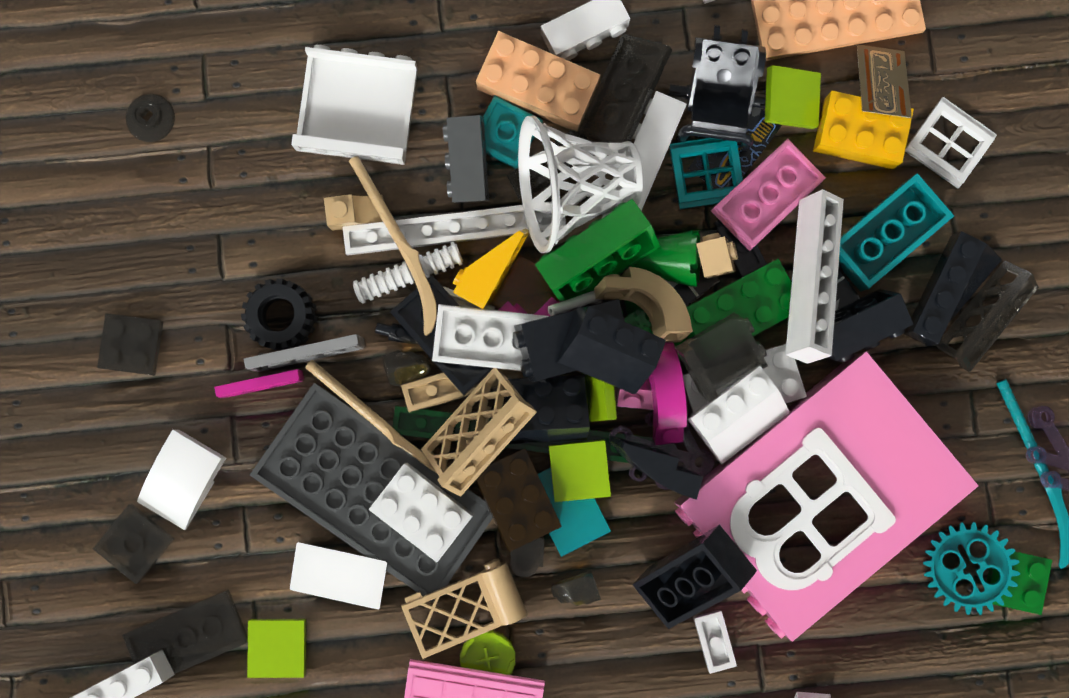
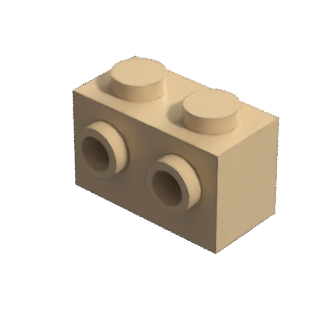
[696,233,738,279]

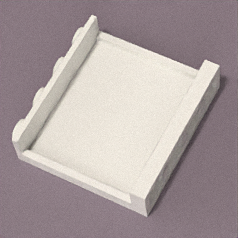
[291,45,418,165]

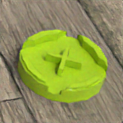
[460,630,516,675]

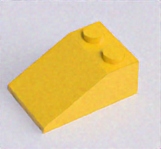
[453,228,529,309]

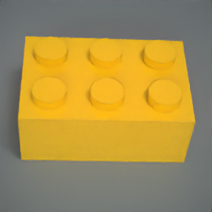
[813,91,914,169]

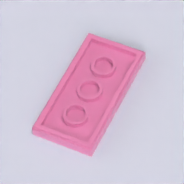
[711,139,826,251]

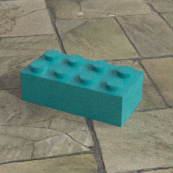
[839,173,954,292]

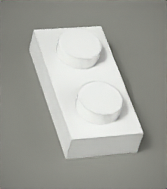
[693,610,737,674]

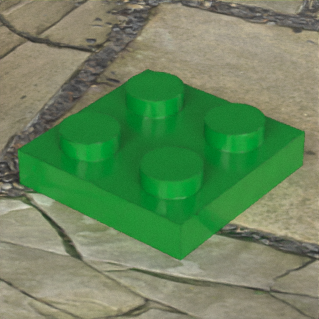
[986,551,1052,615]

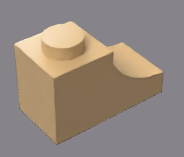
[324,194,384,231]

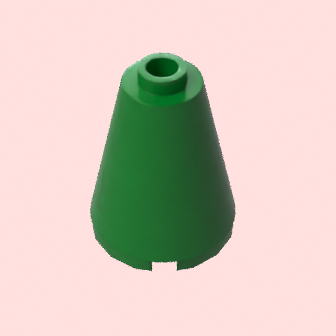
[631,230,701,287]

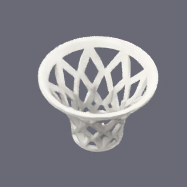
[518,115,643,253]

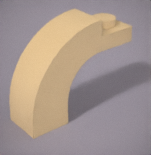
[594,267,693,342]

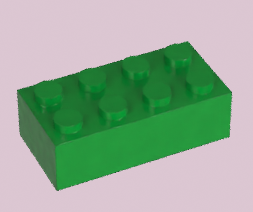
[535,199,660,302]
[687,258,792,363]

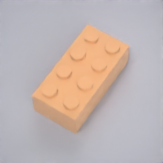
[476,31,601,133]

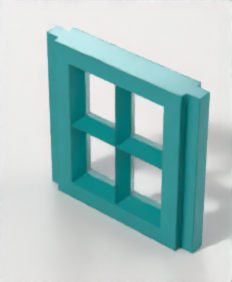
[669,138,743,210]

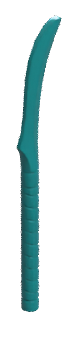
[996,379,1069,569]

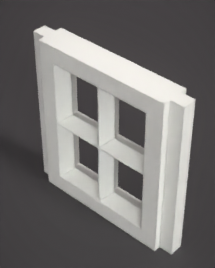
[905,97,997,189]

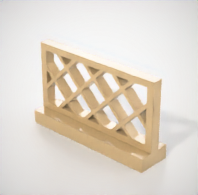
[421,368,537,497]

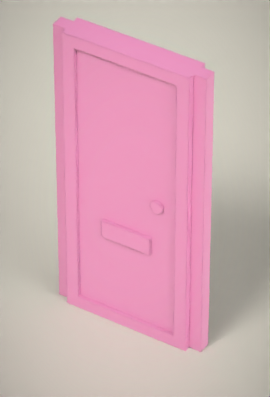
[404,659,545,698]

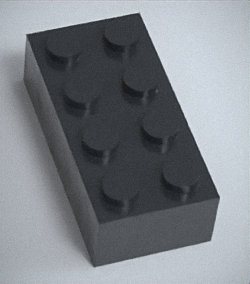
[632,524,757,629]

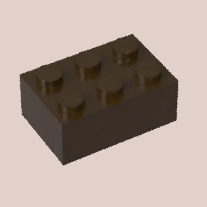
[475,449,562,552]

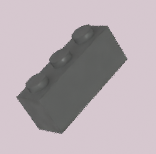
[443,115,489,203]

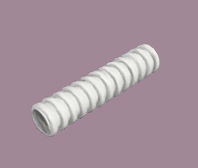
[353,242,463,304]

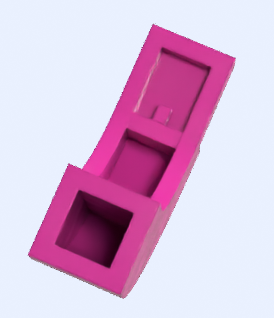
[648,342,687,445]

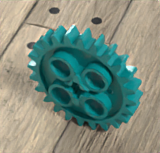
[923,522,1020,615]

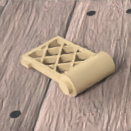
[401,558,527,659]

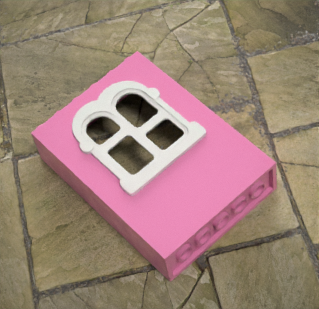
[674,351,978,642]

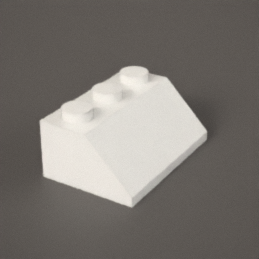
[687,366,790,464]

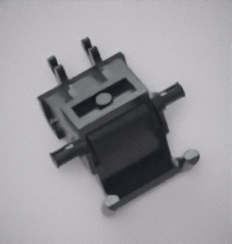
[668,25,766,151]

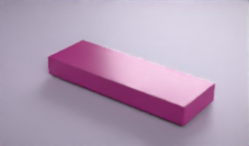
[214,369,304,398]

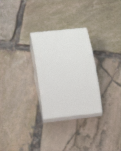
[137,430,226,530]

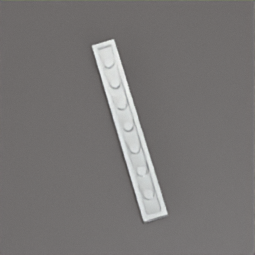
[343,201,566,255]

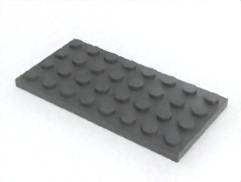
[250,383,493,603]

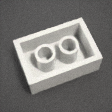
[369,463,474,562]

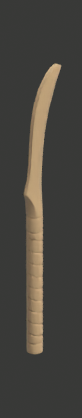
[349,156,437,336]
[305,360,448,473]

